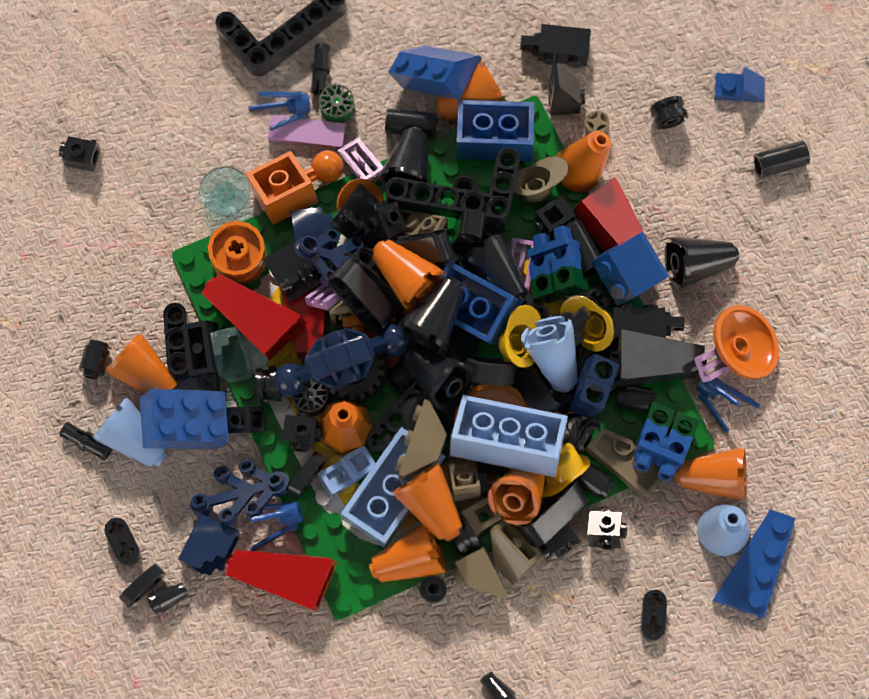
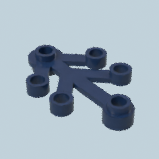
[294,229,364,287]
[190,459,290,526]

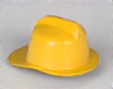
[560,296,614,352]
[498,305,541,368]
[542,443,590,497]

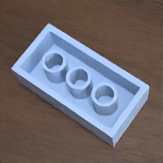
[450,395,568,477]
[341,427,445,548]

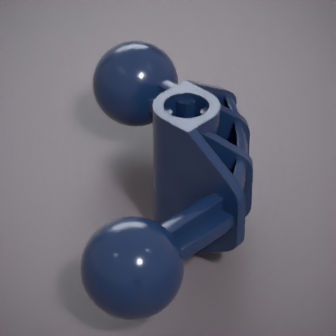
[274,323,411,397]

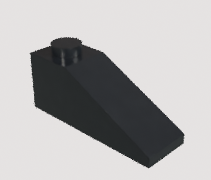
[548,63,585,116]

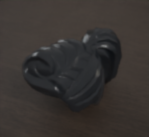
[563,413,601,453]

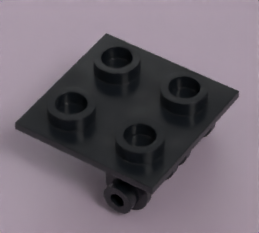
[330,183,380,249]
[263,233,330,302]

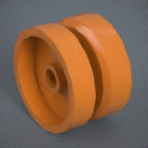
[208,221,267,285]

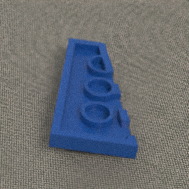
[712,509,795,619]

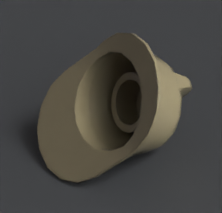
[514,157,568,203]

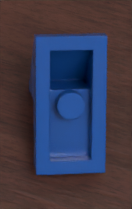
[714,67,765,103]

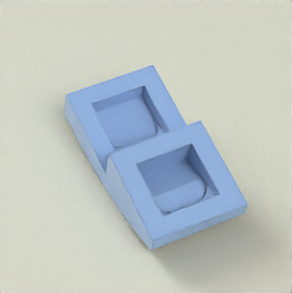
[316,446,376,498]

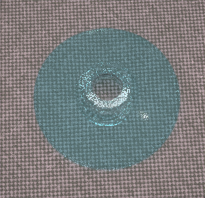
[199,166,250,215]

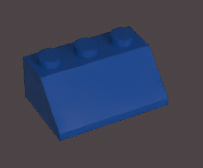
[388,45,482,100]
[456,100,534,162]

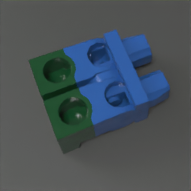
[527,226,589,304]
[632,401,700,482]

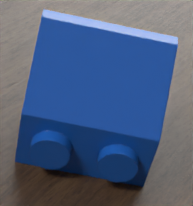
[591,231,669,306]

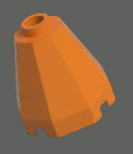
[318,398,373,455]

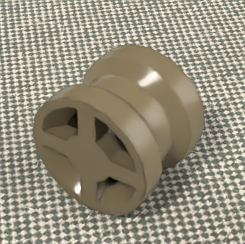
[585,111,610,135]

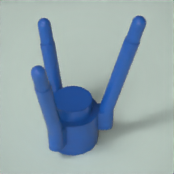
[248,91,310,131]
[696,377,760,433]
[250,501,303,551]

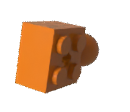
[246,151,344,225]

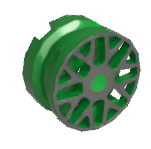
[319,84,355,123]

